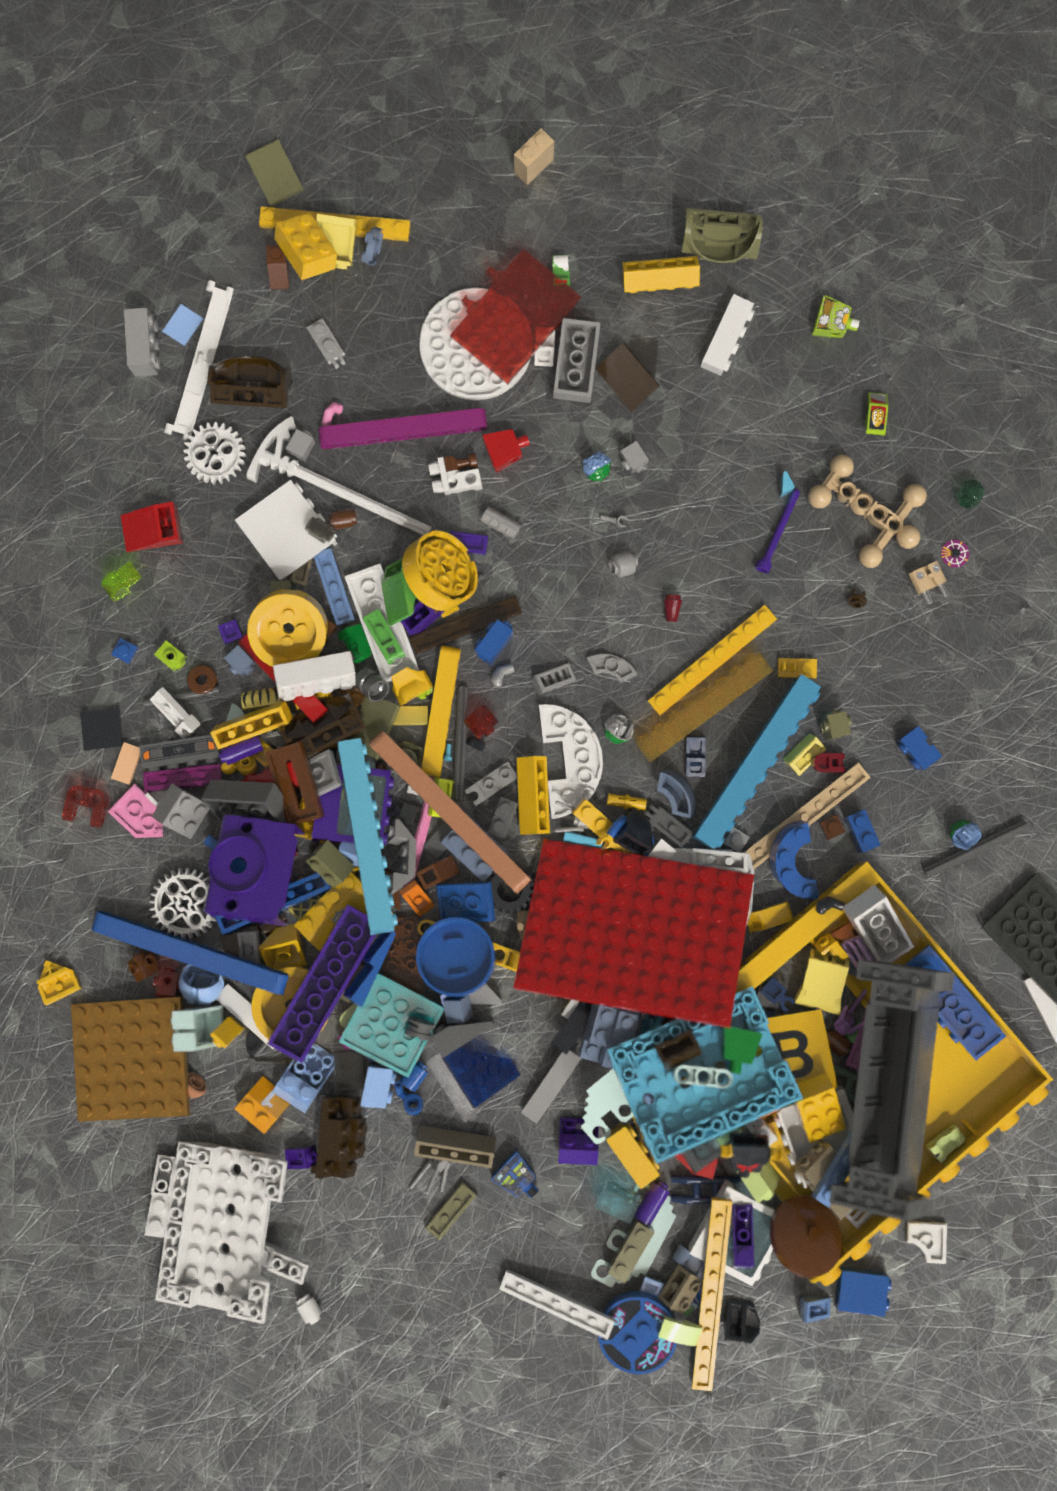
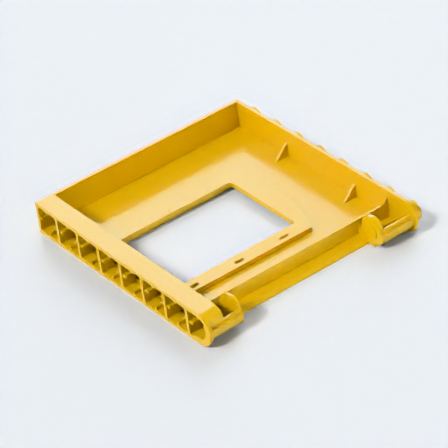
[679,861,1053,1286]

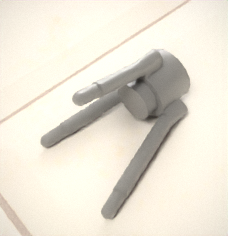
[549,801,588,833]
[409,1158,451,1194]

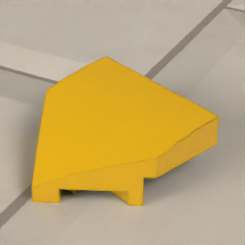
[36,960,82,1005]

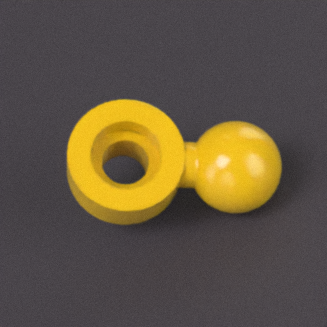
[221,756,257,775]

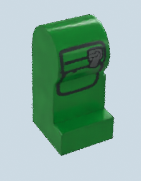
[337,624,372,663]

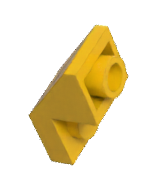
[747,901,794,933]
[210,1015,245,1048]

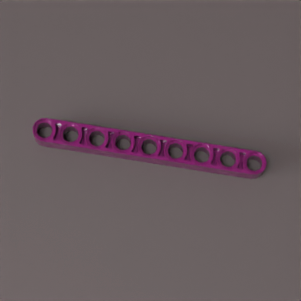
[318,408,487,449]

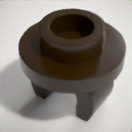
[847,588,867,609]

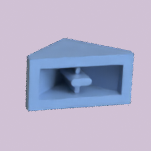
[799,1295,831,1323]

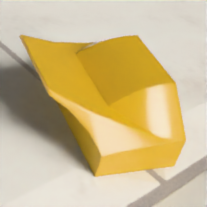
[391,667,433,706]

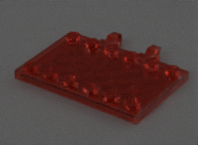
[450,249,581,385]

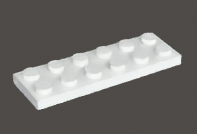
[345,564,420,683]

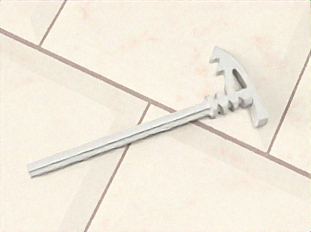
[247,417,432,535]

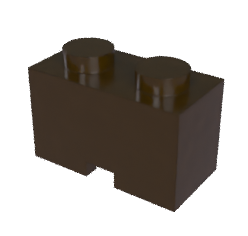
[655,1029,702,1072]

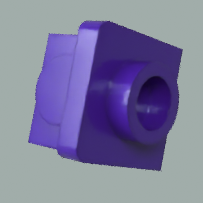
[285,1145,317,1169]

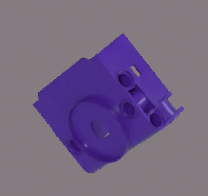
[203,815,305,927]

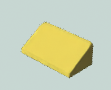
[393,706,428,726]
[783,733,826,776]

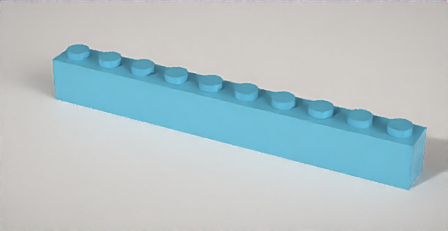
[338,738,397,935]

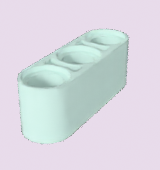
[672,1065,733,1088]

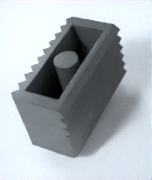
[487,797,518,840]

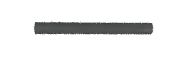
[143,686,220,707]

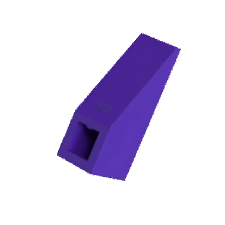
[731,1205,754,1269]

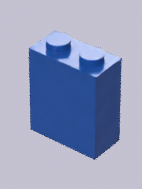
[834,1266,892,1317]

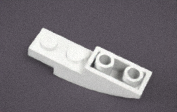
[144,1155,176,1238]
[262,1241,309,1284]

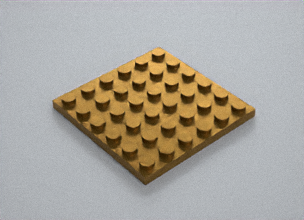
[71,996,190,1122]

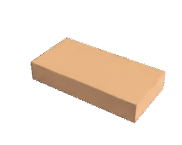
[111,742,140,785]

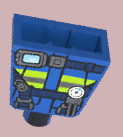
[491,1149,539,1198]

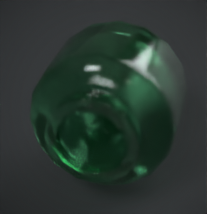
[956,480,985,509]

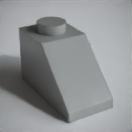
[469,983,502,1005]

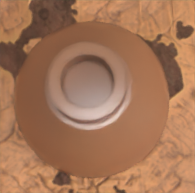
[188,1073,207,1099]

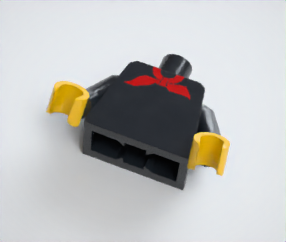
[720,1133,783,1178]

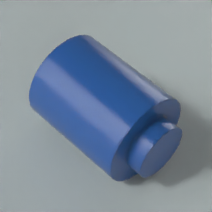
[399,1060,429,1092]

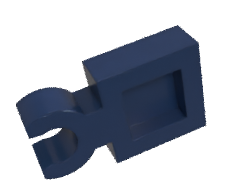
[759,977,795,1012]

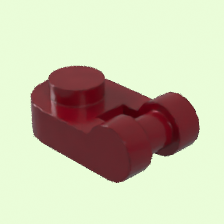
[811,753,845,773]

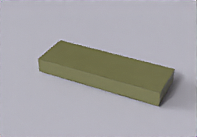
[425,1181,477,1241]

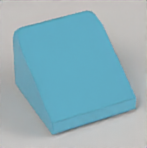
[780,471,795,498]

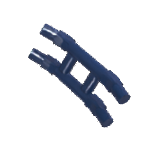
[671,1175,741,1204]

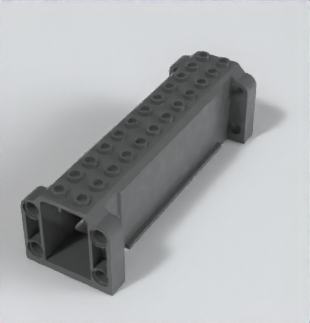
[829,960,954,1221]

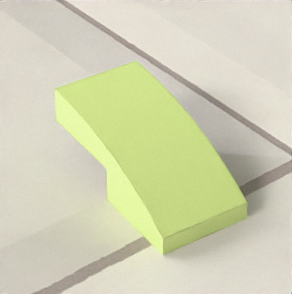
[658,1316,703,1346]

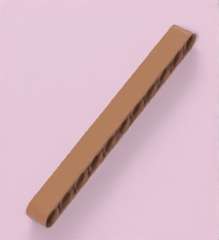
[368,730,531,894]

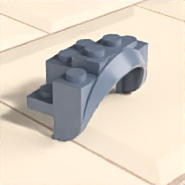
[578,1004,642,1069]

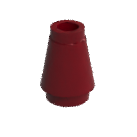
[664,594,683,622]

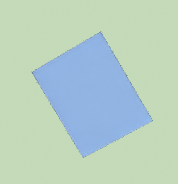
[162,304,204,346]

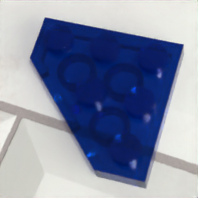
[442,1047,521,1108]

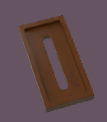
[265,741,325,825]

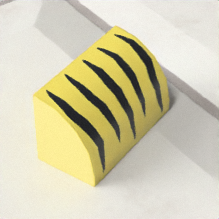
[241,687,283,711]

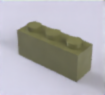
[607,1219,655,1284]

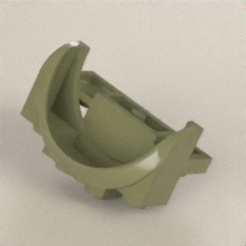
[682,208,763,263]

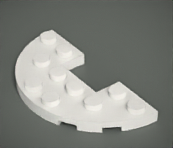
[539,704,603,819]

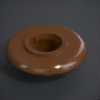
[187,665,217,695]

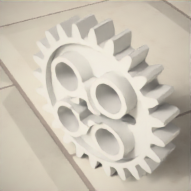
[183,422,246,485]

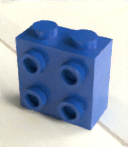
[474,619,513,666]

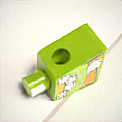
[812,295,860,338]

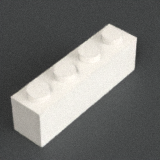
[701,294,755,376]

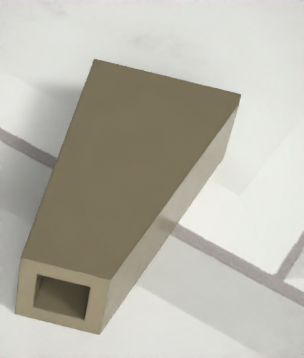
[794,1139,852,1220]

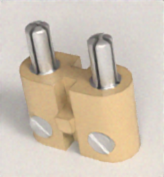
[908,561,949,605]

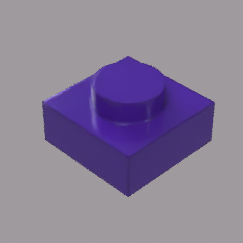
[218,619,243,645]

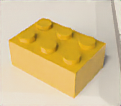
[274,212,337,280]
[794,1072,846,1143]
[604,1122,660,1189]

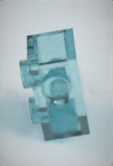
[594,1180,641,1224]

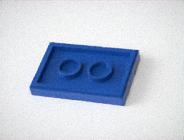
[436,882,495,922]

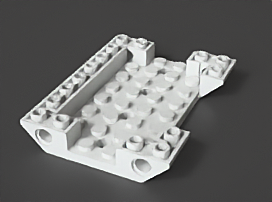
[156,1141,287,1324]

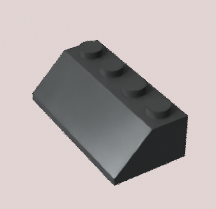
[201,779,284,823]

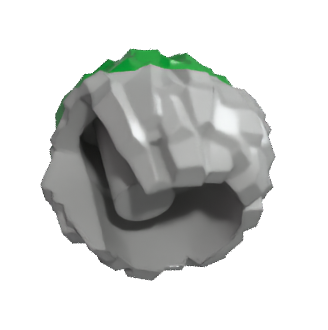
[604,713,634,744]

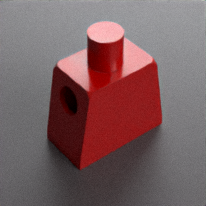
[483,429,530,473]

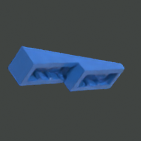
[343,931,396,1008]

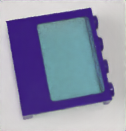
[312,764,394,845]

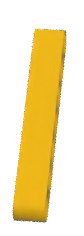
[422,646,461,778]

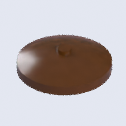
[769,1195,842,1278]

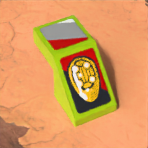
[865,392,888,435]

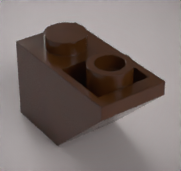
[416,855,460,890]

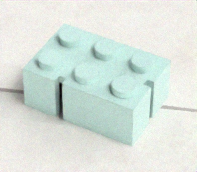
[171,1005,224,1051]

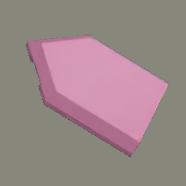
[108,783,163,838]

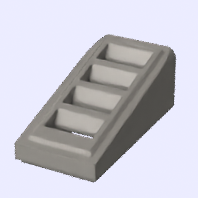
[532,663,576,695]

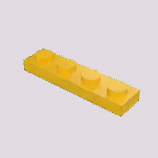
[571,798,634,854]

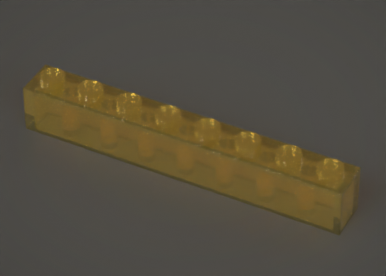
[635,653,773,763]

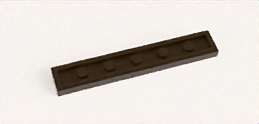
[409,595,523,655]

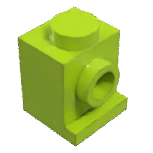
[154,640,187,671]

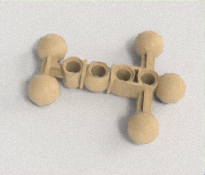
[808,454,927,568]

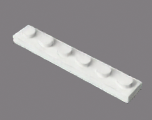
[500,1269,616,1340]

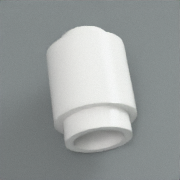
[295,1293,322,1325]

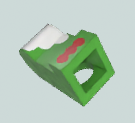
[552,254,570,292]

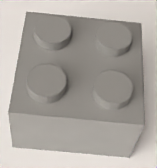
[151,783,209,839]

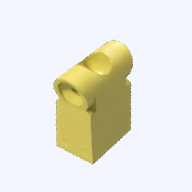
[794,948,850,1015]

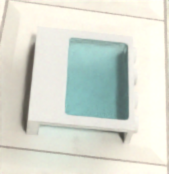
[688,1180,775,1286]

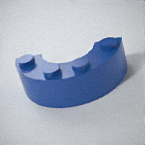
[770,820,819,899]

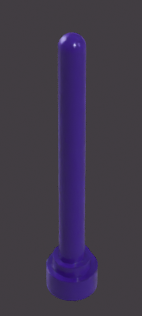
[755,489,800,574]

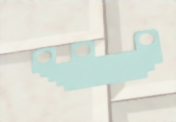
[581,1069,633,1144]
[591,1184,676,1287]

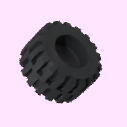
[487,867,534,914]

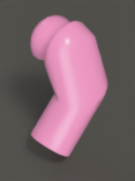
[321,402,343,426]

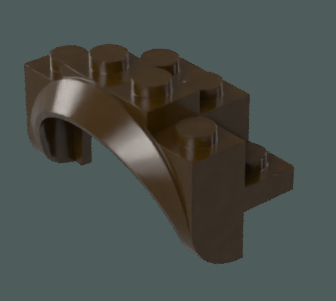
[207,356,291,408]
[279,693,366,759]
[311,1094,367,1179]

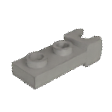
[464,761,517,807]

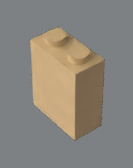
[514,128,554,185]

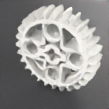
[149,868,217,939]

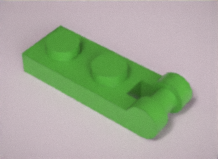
[362,609,406,665]

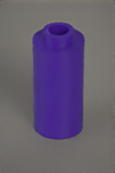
[218,735,264,765]
[633,1180,670,1226]

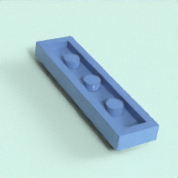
[314,548,355,627]
[811,1129,852,1207]

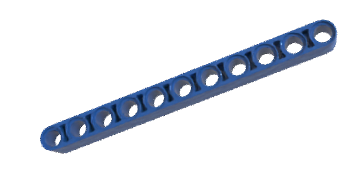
[91,911,289,995]

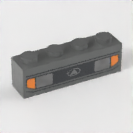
[139,735,221,772]

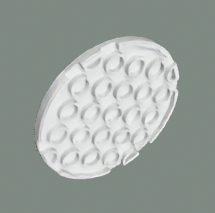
[420,288,532,400]

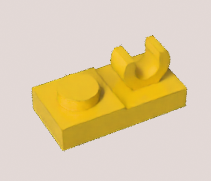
[777,658,817,679]

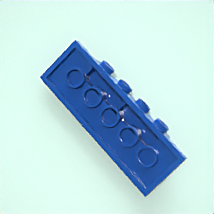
[904,944,1006,1061]

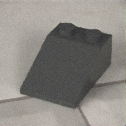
[431,1018,494,1057]

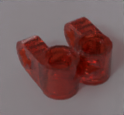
[62,785,110,829]

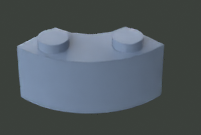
[657,769,696,818]

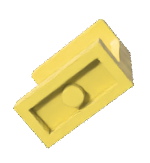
[316,214,357,269]

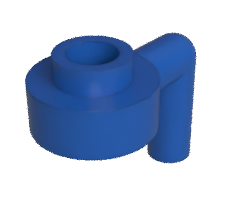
[394,1081,423,1115]

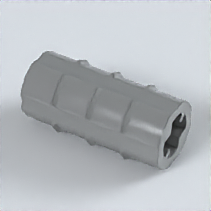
[481,506,522,540]

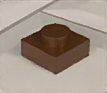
[819,815,845,840]

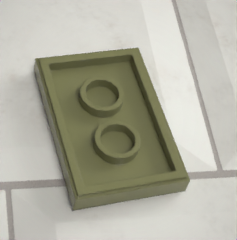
[245,139,304,207]
[349,696,401,759]

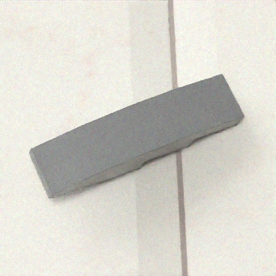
[521,1049,581,1124]

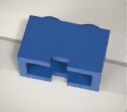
[897,726,942,771]
[844,810,881,853]

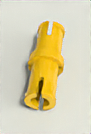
[607,793,647,811]

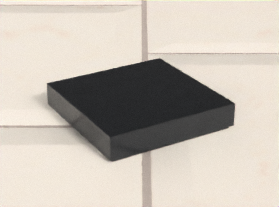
[80,708,123,751]

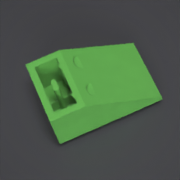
[381,557,417,626]

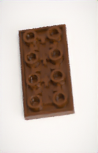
[383,915,424,993]

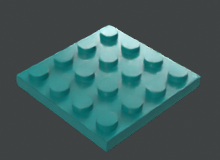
[339,973,444,1078]

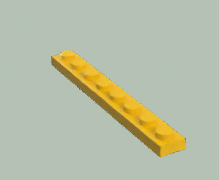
[259,207,411,242]
[647,605,777,716]

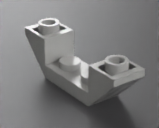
[386,819,416,895]

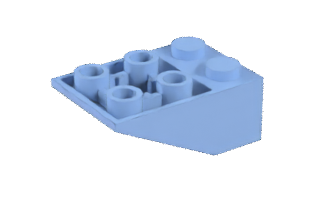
[273,1043,340,1113]

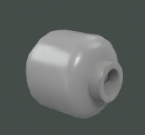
[609,550,638,578]

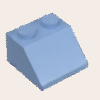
[361,1063,397,1108]

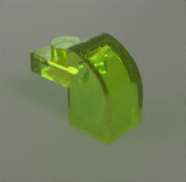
[101,561,142,602]

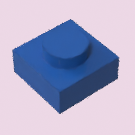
[111,638,138,664]

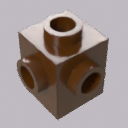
[127,949,161,983]

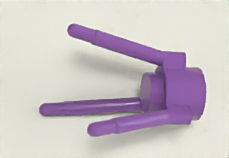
[834,990,867,1035]

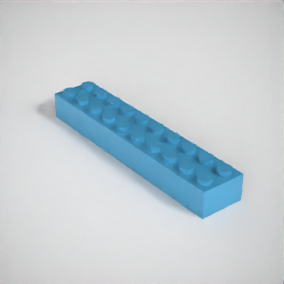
[691,674,821,849]

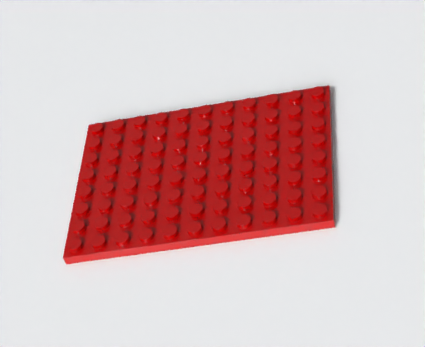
[513,839,754,1028]

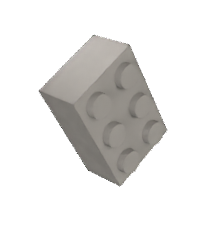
[124,308,161,377]

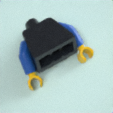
[596,808,654,856]

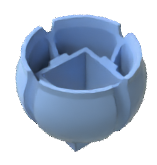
[179,964,224,1007]

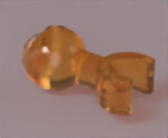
[337,688,364,706]

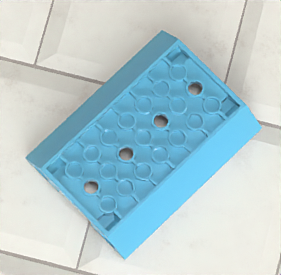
[607,986,803,1164]

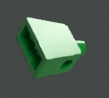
[721,1027,763,1075]

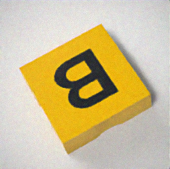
[755,1009,838,1088]

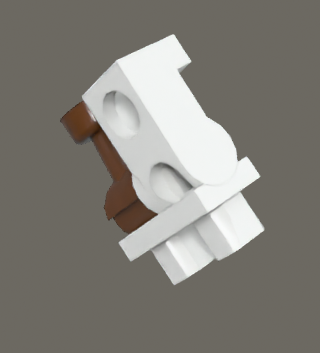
[428,453,483,495]

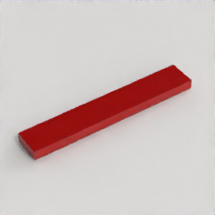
[237,633,328,723]

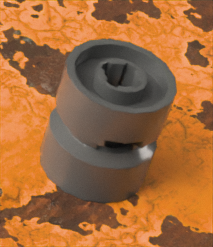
[355,667,390,702]

